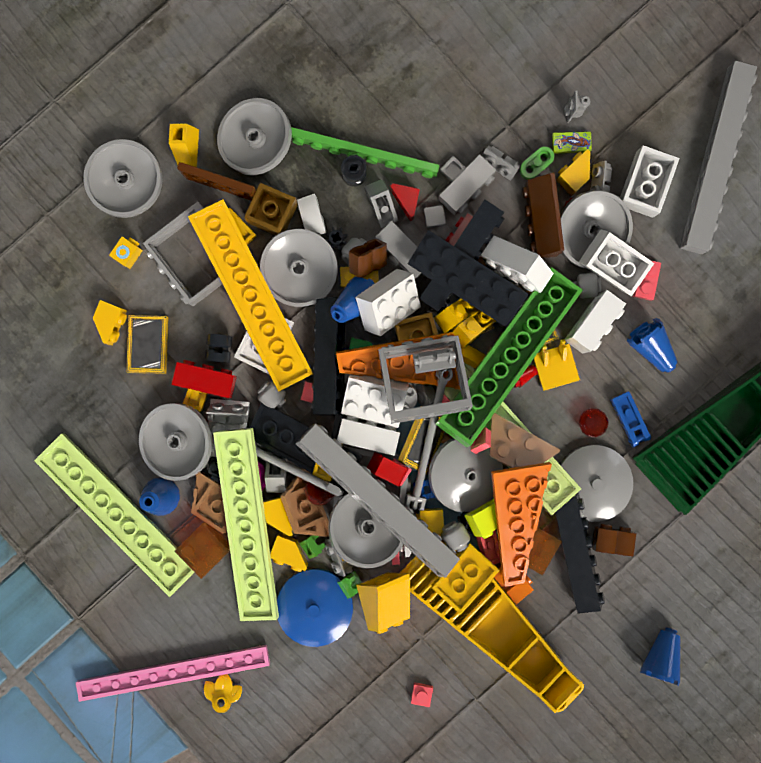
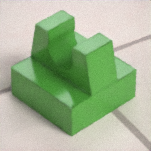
[299,535,325,559]
[337,571,362,599]

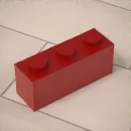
[171,359,237,398]

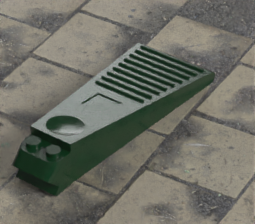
[632,362,761,515]

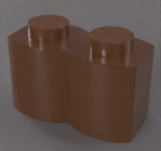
[349,239,387,278]
[592,524,637,557]

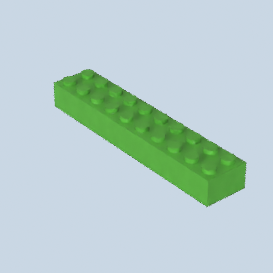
[435,267,583,447]

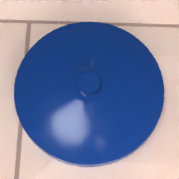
[277,568,353,647]

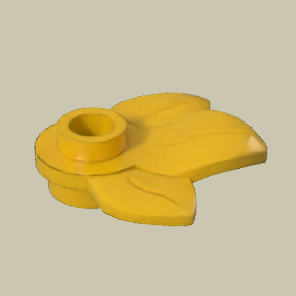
[204,674,242,713]

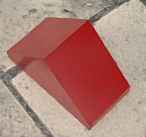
[390,184,420,222]
[367,451,408,486]

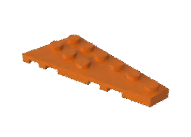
[336,332,460,390]
[491,462,552,587]

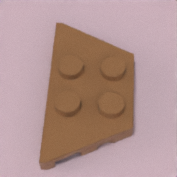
[489,413,560,468]
[281,468,329,537]
[191,471,227,534]

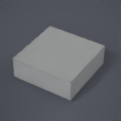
[440,156,466,182]
[424,205,446,228]

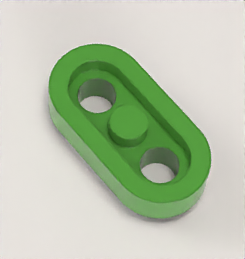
[520,147,554,180]

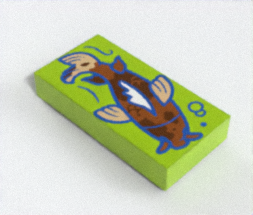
[552,132,592,154]

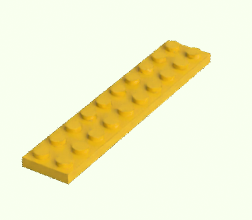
[188,199,313,392]

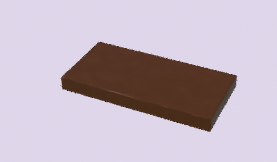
[177,162,256,201]

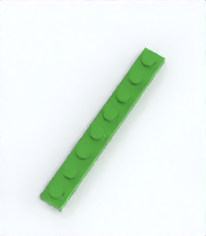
[291,127,439,178]

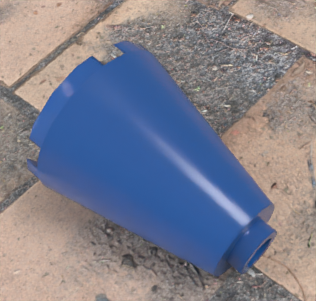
[331,276,375,323]
[627,318,678,372]
[139,477,180,516]
[640,627,680,686]

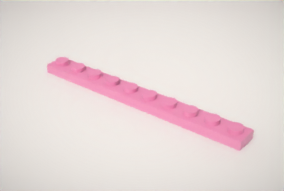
[76,645,270,702]

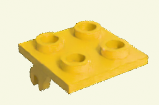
[534,339,580,391]

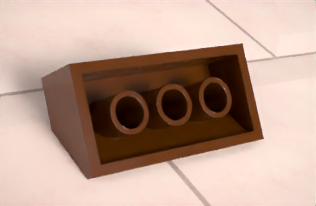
[522,172,565,259]

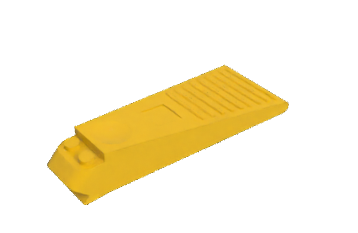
[400,531,584,713]

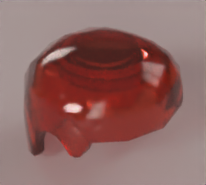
[579,408,609,438]
[304,479,335,506]

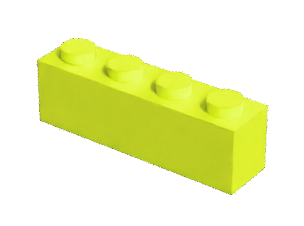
[464,499,497,539]

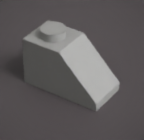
[364,179,398,228]
[265,449,287,493]

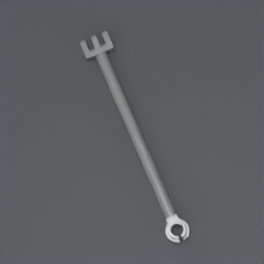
[404,368,453,511]
[211,423,343,497]

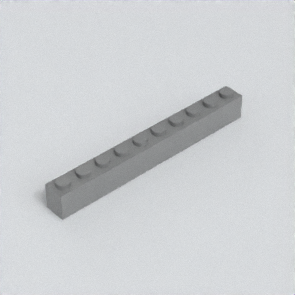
[680,61,757,254]
[296,424,460,578]

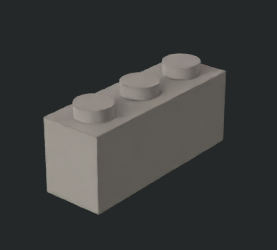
[438,154,496,216]
[375,221,422,280]

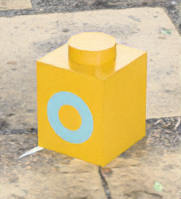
[109,237,143,269]

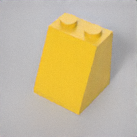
[356,572,410,634]

